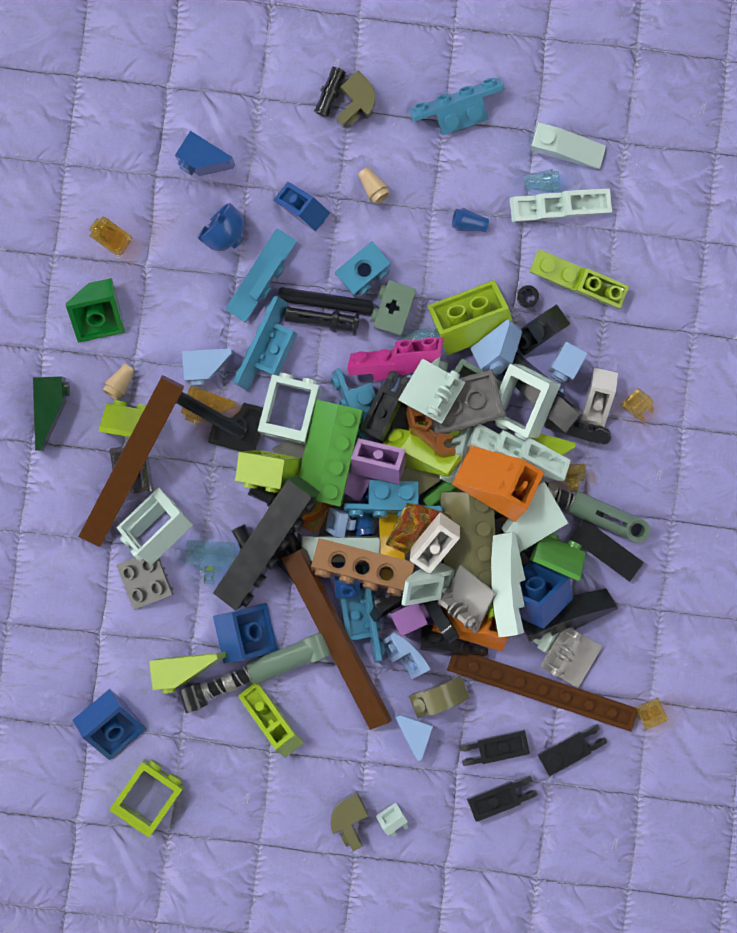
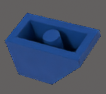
[273,182,330,232]

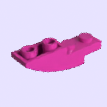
[347,337,444,381]

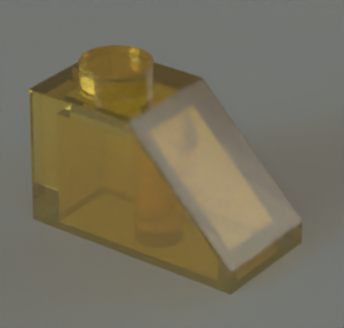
[181,386,238,424]

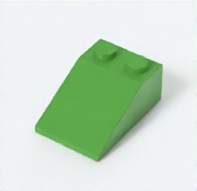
[528,533,586,581]

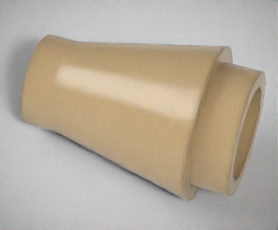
[358,167,390,204]
[102,363,136,401]

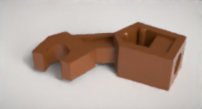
[406,406,456,457]

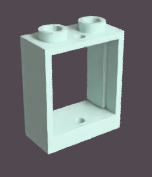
[494,364,561,440]
[258,373,322,445]
[117,487,193,565]

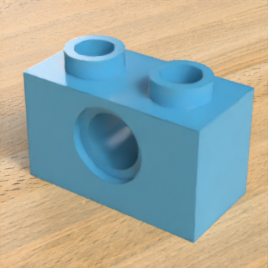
[335,241,391,297]

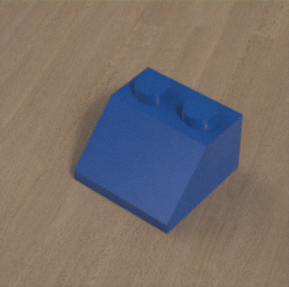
[175,130,235,176]
[519,561,573,629]
[213,603,278,663]
[73,689,146,760]

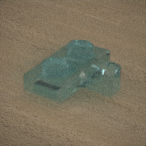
[185,540,236,585]

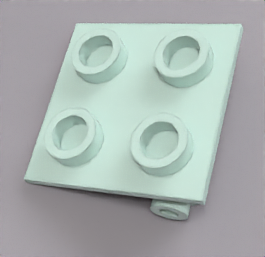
[398,359,465,424]

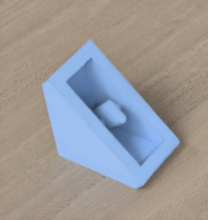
[395,713,433,761]

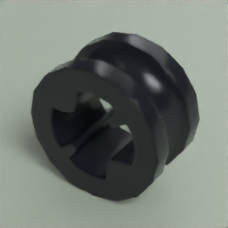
[517,285,539,308]

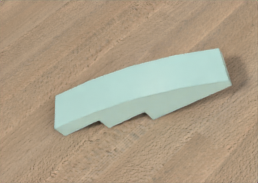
[510,188,612,222]
[467,424,571,481]
[491,532,525,637]

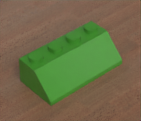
[299,399,364,506]

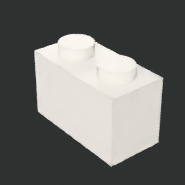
[410,513,460,574]

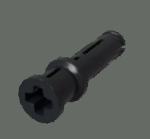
[285,306,360,336]

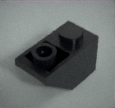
[518,304,570,356]

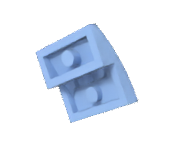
[382,633,431,679]

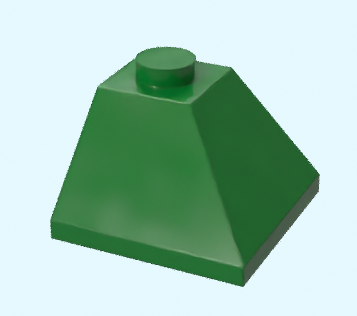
[66,278,125,343]

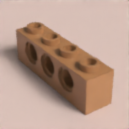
[311,538,414,597]

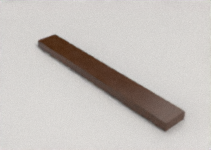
[78,375,184,547]
[281,548,392,730]
[447,654,639,732]

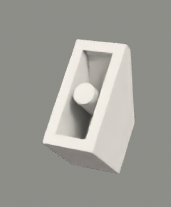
[581,368,618,427]

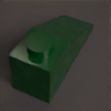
[33,376,70,451]

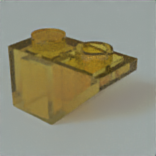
[89,216,133,258]

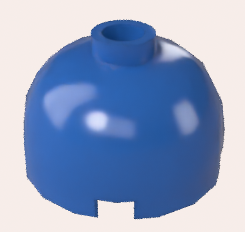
[197,203,245,251]

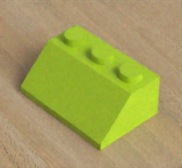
[427,280,513,355]

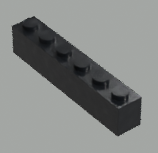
[213,474,320,611]

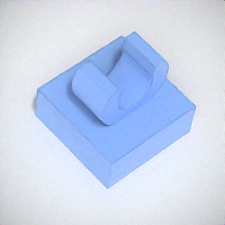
[325,507,356,538]

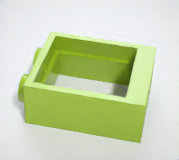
[109,759,185,838]

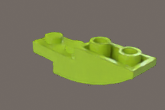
[529,249,629,309]

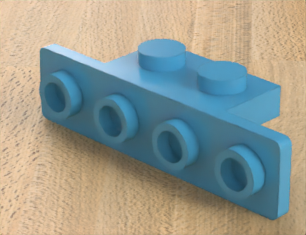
[408,78,505,136]
[226,229,296,322]
[234,296,298,390]
[331,368,376,440]
[344,480,442,519]
[339,564,385,662]

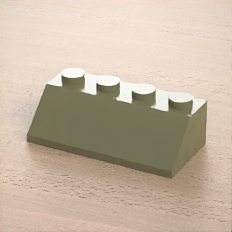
[440,491,495,589]

